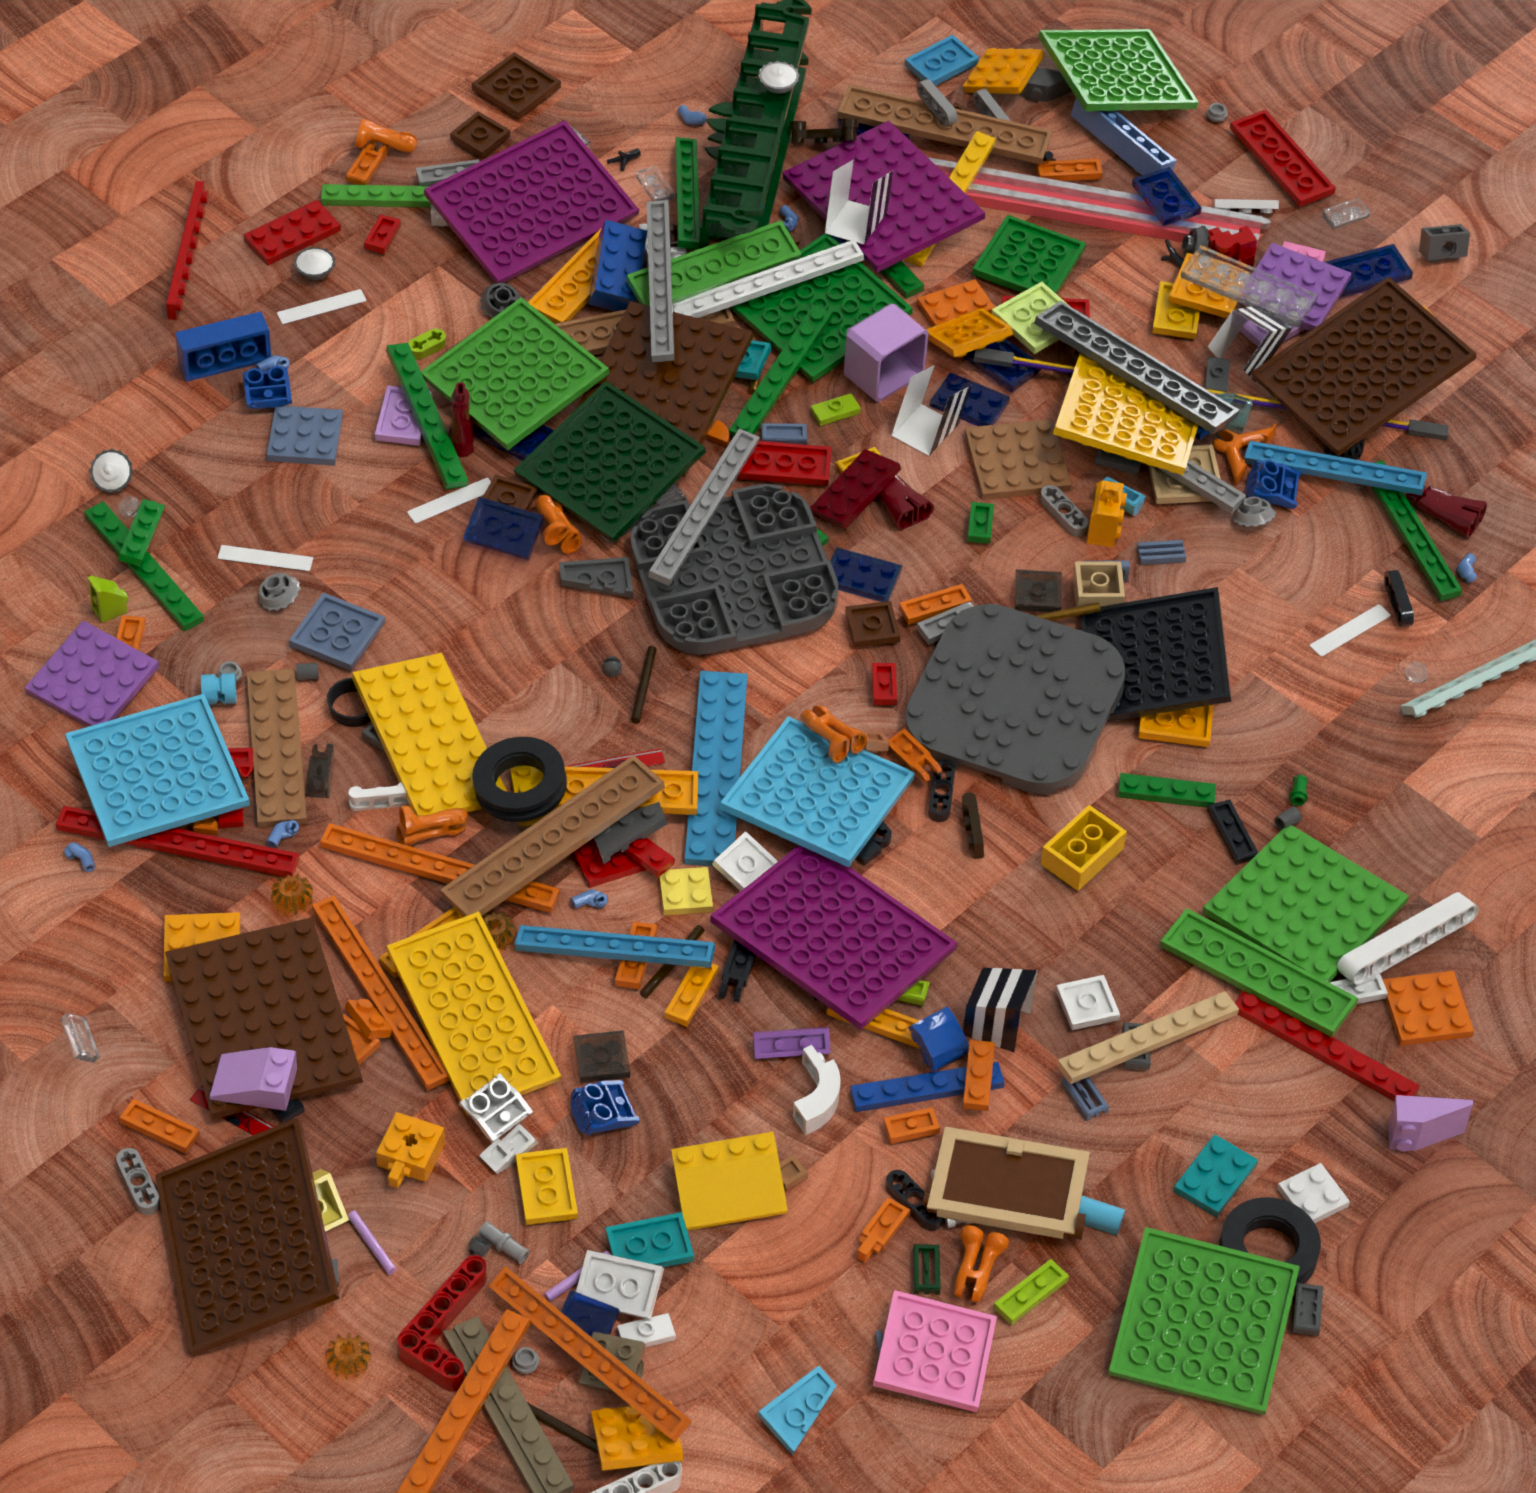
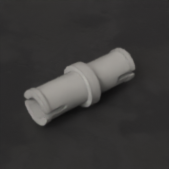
[478,1221,530,1264]

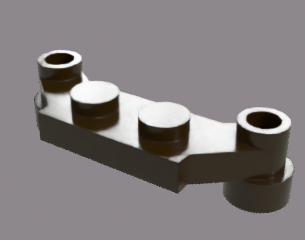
[789,118,859,143]

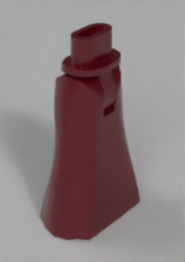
[449,382,474,457]
[878,475,934,530]
[1406,486,1487,539]

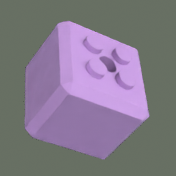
[844,304,929,402]

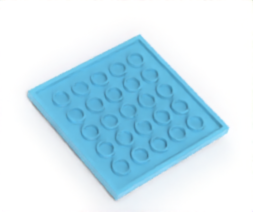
[65,694,250,847]
[720,716,915,867]

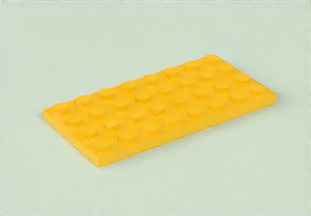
[352,653,507,816]
[386,912,561,1116]

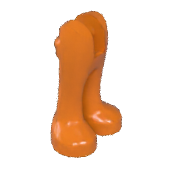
[355,119,418,153]
[536,495,582,554]
[800,705,868,763]
[396,806,468,846]
[954,1225,1009,1302]

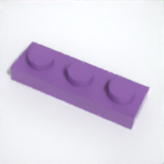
[753,1027,830,1059]

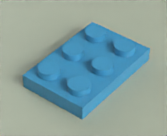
[904,35,979,86]

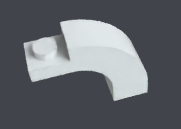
[792,1045,841,1135]

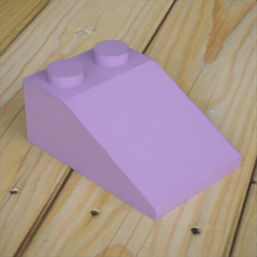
[210,1047,297,1111]
[1388,1095,1473,1151]

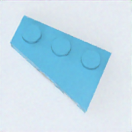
[757,1366,836,1456]

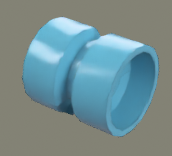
[201,673,237,705]

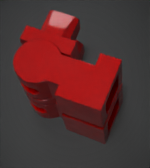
[1206,226,1257,270]

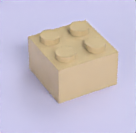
[1072,562,1125,607]

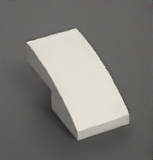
[479,1123,538,1174]

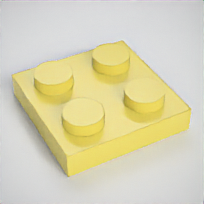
[659,867,713,915]

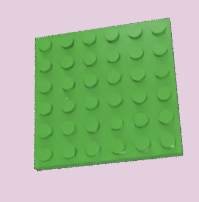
[1038,29,1199,112]
[421,297,610,450]
[1203,825,1409,982]
[1108,1227,1300,1415]

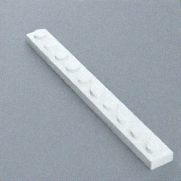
[673,240,864,318]

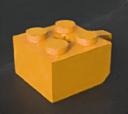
[1087,480,1127,548]
[376,1112,445,1188]

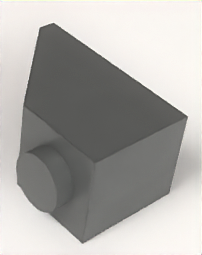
[1026,67,1071,102]

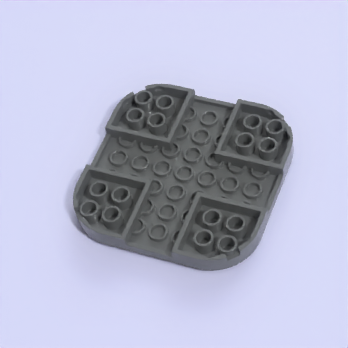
[631,484,838,655]
[906,604,1125,794]

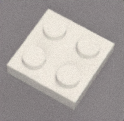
[712,831,778,891]
[1056,975,1120,1030]
[1277,1163,1350,1223]

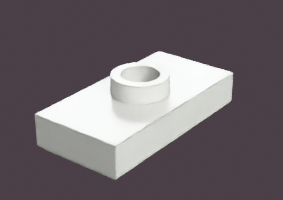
[617,1313,676,1347]

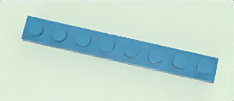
[1244,441,1427,495]
[515,925,715,968]

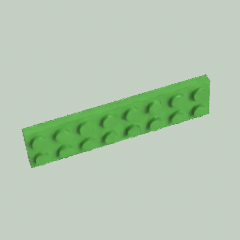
[626,220,801,306]
[1160,908,1358,1037]

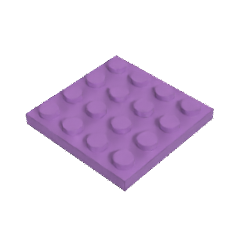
[1238,243,1352,331]
[25,620,160,727]

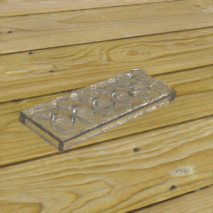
[1180,245,1318,327]

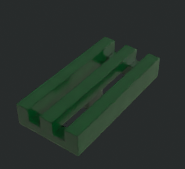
[913,1244,941,1295]

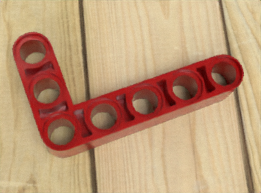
[397,1255,487,1392]

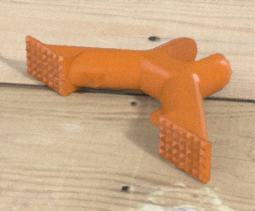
[1212,424,1277,486]

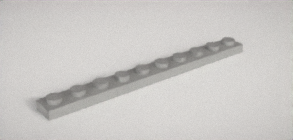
[647,200,675,362]
[648,429,760,586]

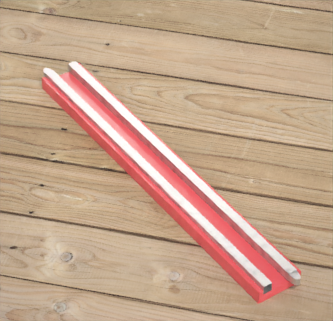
[928,157,1271,255]

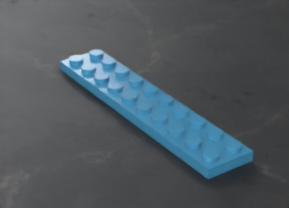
[685,671,747,866]

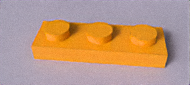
[664,963,719,1027]

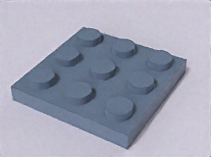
[267,406,343,466]
[289,593,385,671]

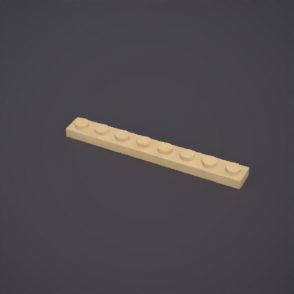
[1057,991,1239,1084]

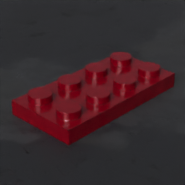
[810,449,901,530]

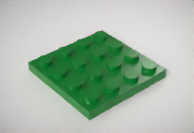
[972,215,1086,294]

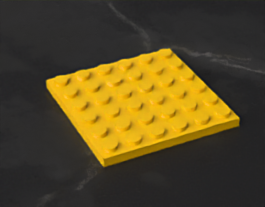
[1053,354,1198,475]

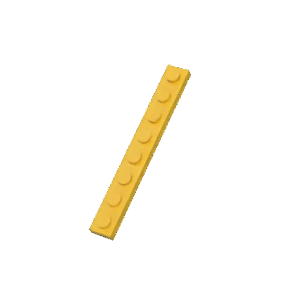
[903,131,996,267]

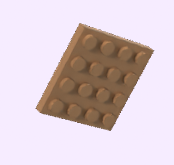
[964,419,1072,500]

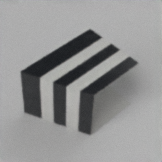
[825,159,893,244]
[1208,305,1293,382]
[891,365,972,456]
[963,967,1037,1053]

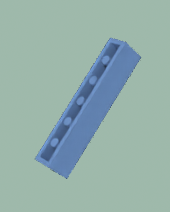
[1070,98,1177,186]

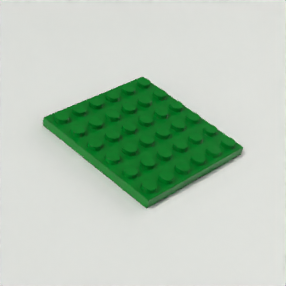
[729,233,913,383]

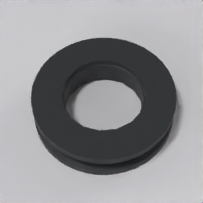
[472,737,567,822]
[1219,1197,1321,1290]

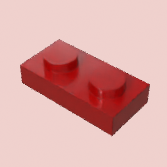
[364,214,401,254]
[872,663,897,705]
[623,837,675,878]

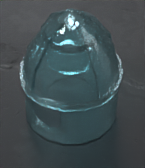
[1216,392,1254,432]

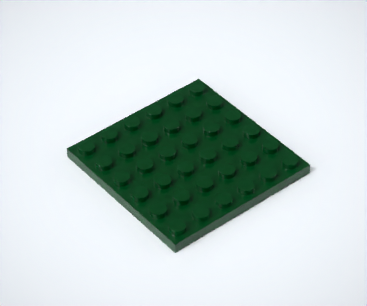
[514,381,706,543]

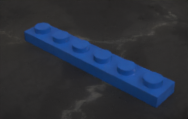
[850,1062,1005,1112]

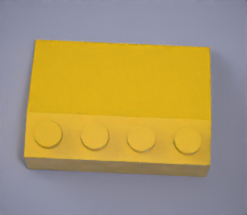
[671,1131,788,1231]

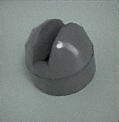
[603,656,622,677]
[468,1235,491,1257]

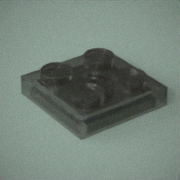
[1015,569,1062,612]
[573,1030,631,1083]

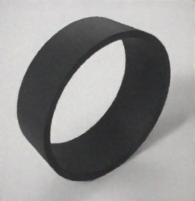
[327,678,371,727]

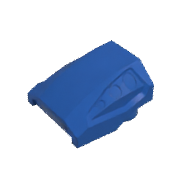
[242,366,292,409]
[1245,459,1301,509]
[908,1006,969,1072]
[571,1080,640,1135]

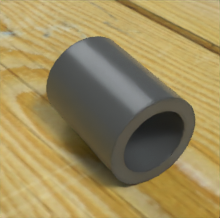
[296,663,319,680]
[1274,806,1302,830]

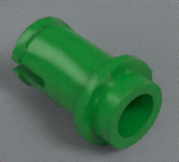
[1289,775,1308,806]

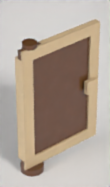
[923,1126,1090,1240]

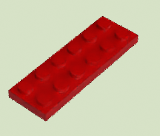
[1230,109,1336,207]

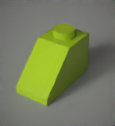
[87,575,129,623]

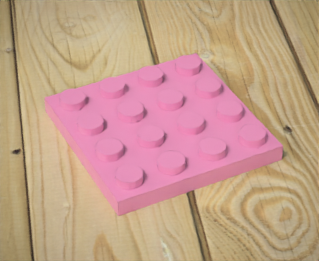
[872,1290,997,1412]

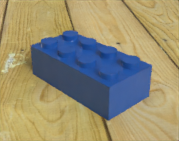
[588,220,647,311]
[175,311,271,382]

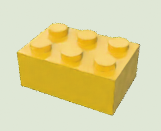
[1040,805,1127,891]

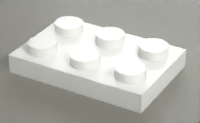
[573,1250,664,1320]

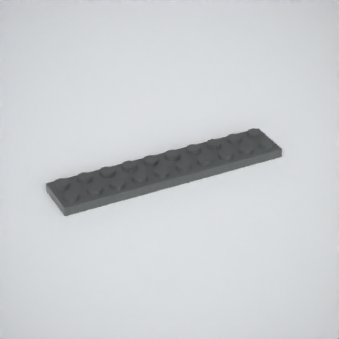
[1034,301,1240,434]

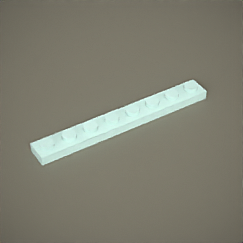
[1400,639,1536,717]

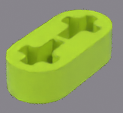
[408,329,446,360]

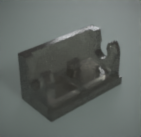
[305,743,335,798]

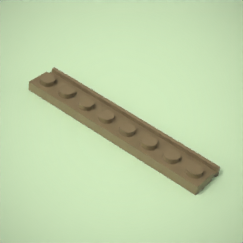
[443,1316,574,1493]

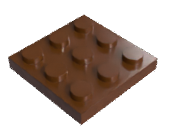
[472,52,561,119]

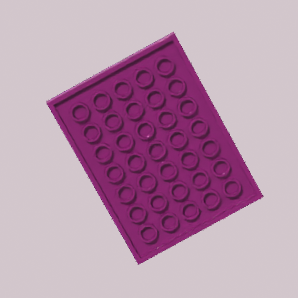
[424,120,639,284]
[782,121,985,272]
[710,845,958,1030]

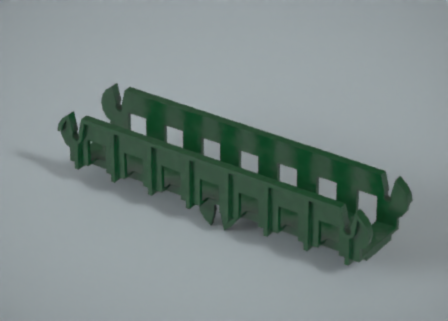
[699,0,812,249]

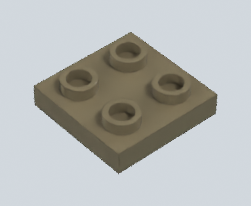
[579,1332,646,1393]

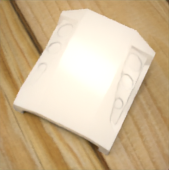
[458,1073,533,1142]

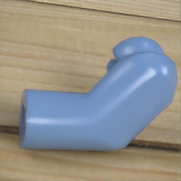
[677,105,707,126]
[779,205,799,231]
[255,355,290,372]
[1457,553,1477,583]
[266,820,299,848]
[64,842,96,872]
[570,889,608,909]

